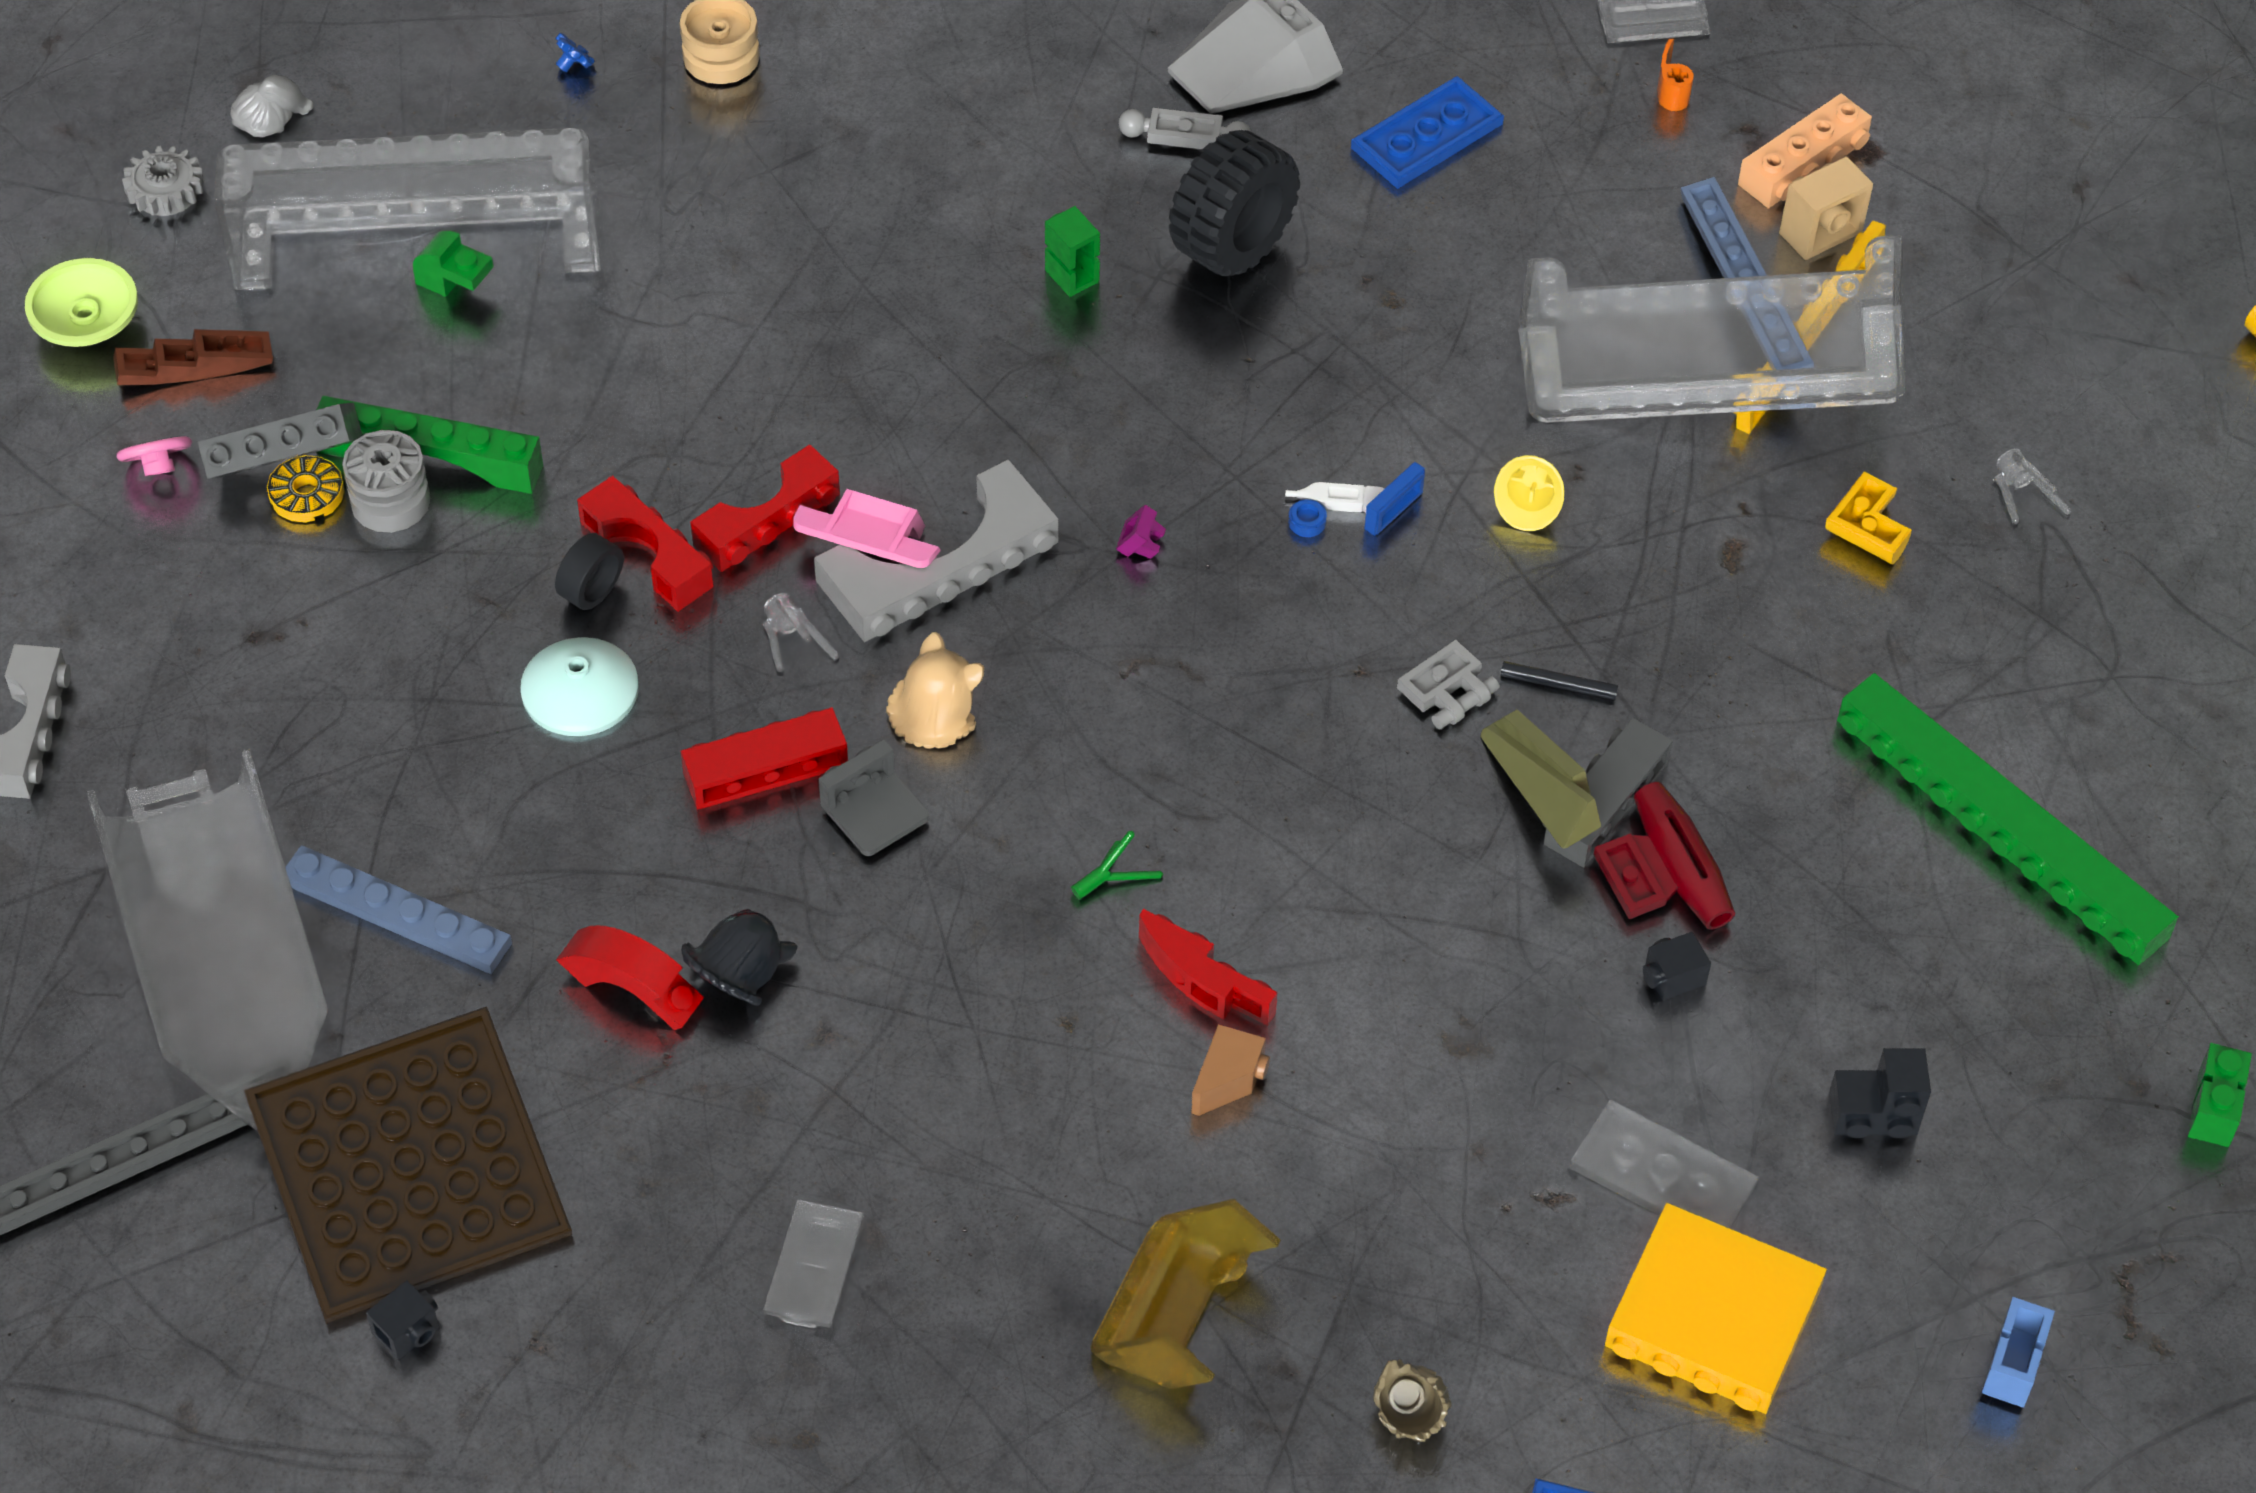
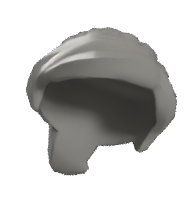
[230,74,314,138]

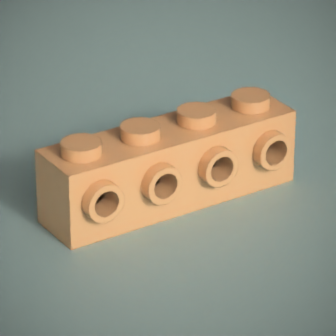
[1738,93,1872,209]

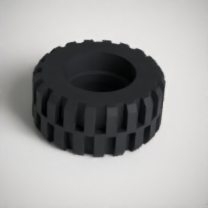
[1169,130,1300,276]

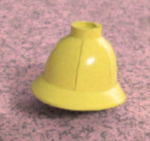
[1494,455,1565,531]

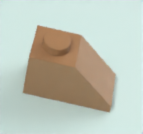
[1191,1024,1270,1116]

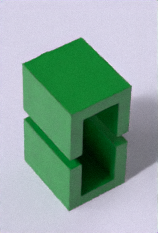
[1045,206,1100,297]
[2188,1043,2252,1147]

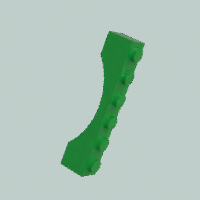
[316,396,543,494]

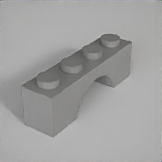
[0,644,71,799]

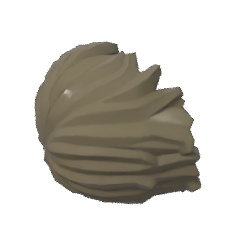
[1373,1359,1451,1442]

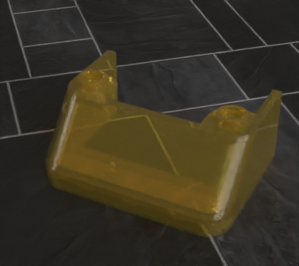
[1091,1199,1281,1389]

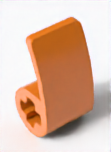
[1657,39,1694,111]

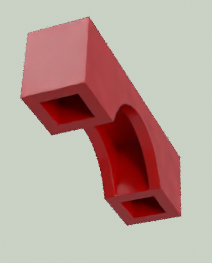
[690,444,840,572]
[577,475,713,612]

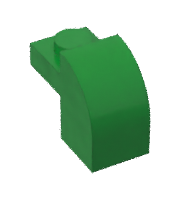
[413,231,494,297]

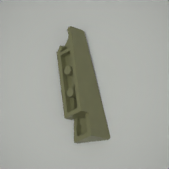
[1481,709,1601,849]

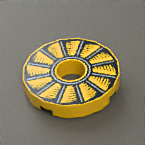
[267,455,345,522]

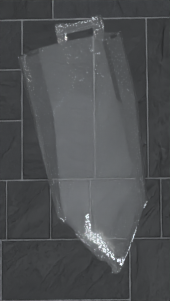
[86,749,328,1131]

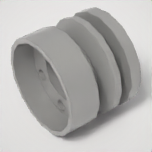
[342,430,431,533]

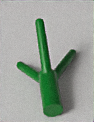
[1070,831,1163,900]

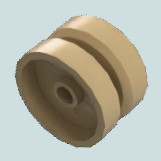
[679,0,760,84]

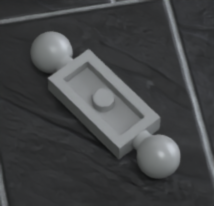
[1118,108,1251,149]

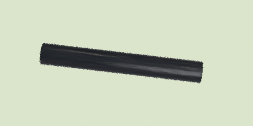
[1501,661,1619,700]

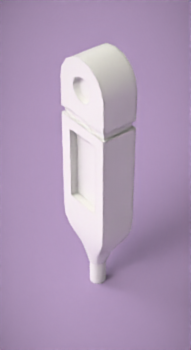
[1285,482,1384,513]

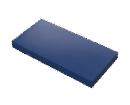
[1351,76,1504,189]

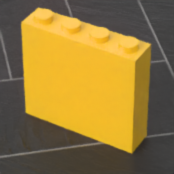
[1605,1203,1827,1414]

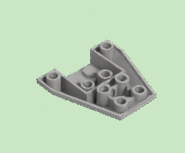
[1168,0,1343,114]

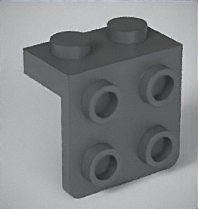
[819,740,929,856]

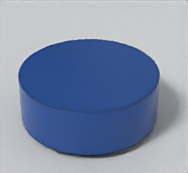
[1288,499,1327,537]

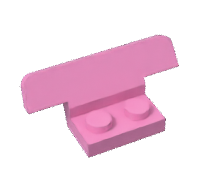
[793,489,941,568]

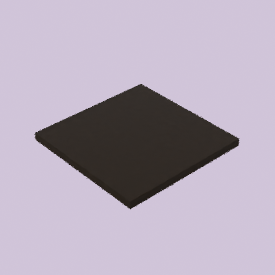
[244,1006,572,1324]

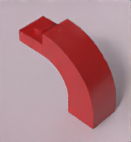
[556,925,704,1030]

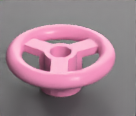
[116,436,192,476]

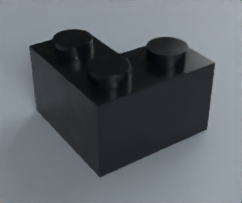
[1829,1048,1931,1138]

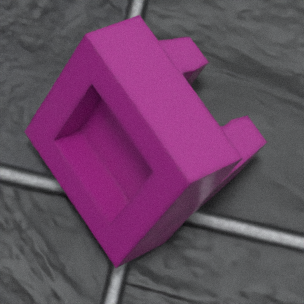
[1116,505,1166,559]

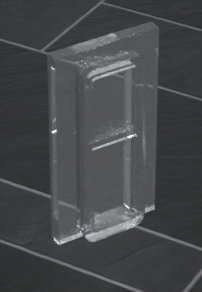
[1597,0,1710,43]
[763,1199,864,1328]

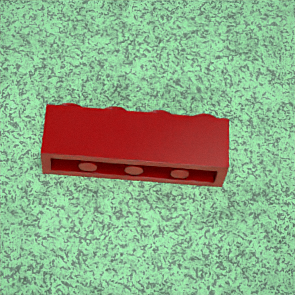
[681,707,848,810]

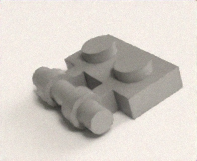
[1397,640,1500,729]

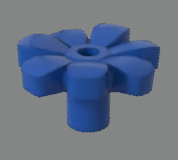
[555,33,595,72]

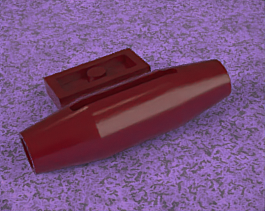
[1593,782,1735,930]

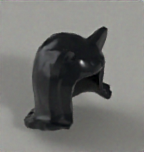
[681,909,798,1006]

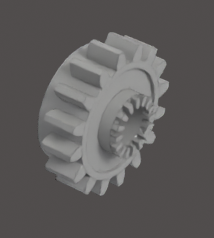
[122,146,204,216]

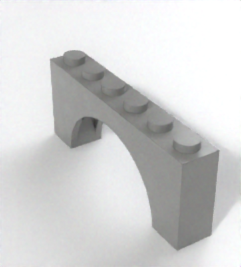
[814,459,1058,642]

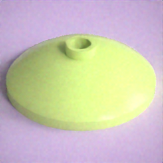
[25,258,138,347]

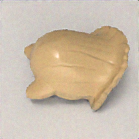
[886,632,984,749]

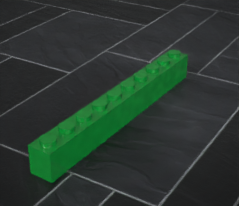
[1837,673,2179,966]

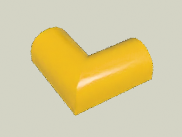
[1825,471,1912,565]

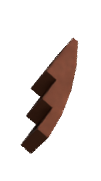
[114,329,273,385]

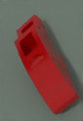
[1139,909,1278,1026]

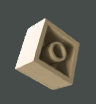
[1779,156,1873,261]

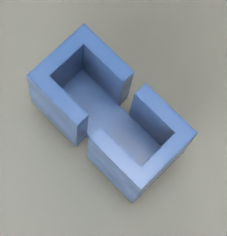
[1982,1297,2055,1408]

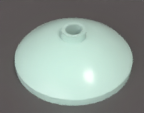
[520,637,639,736]

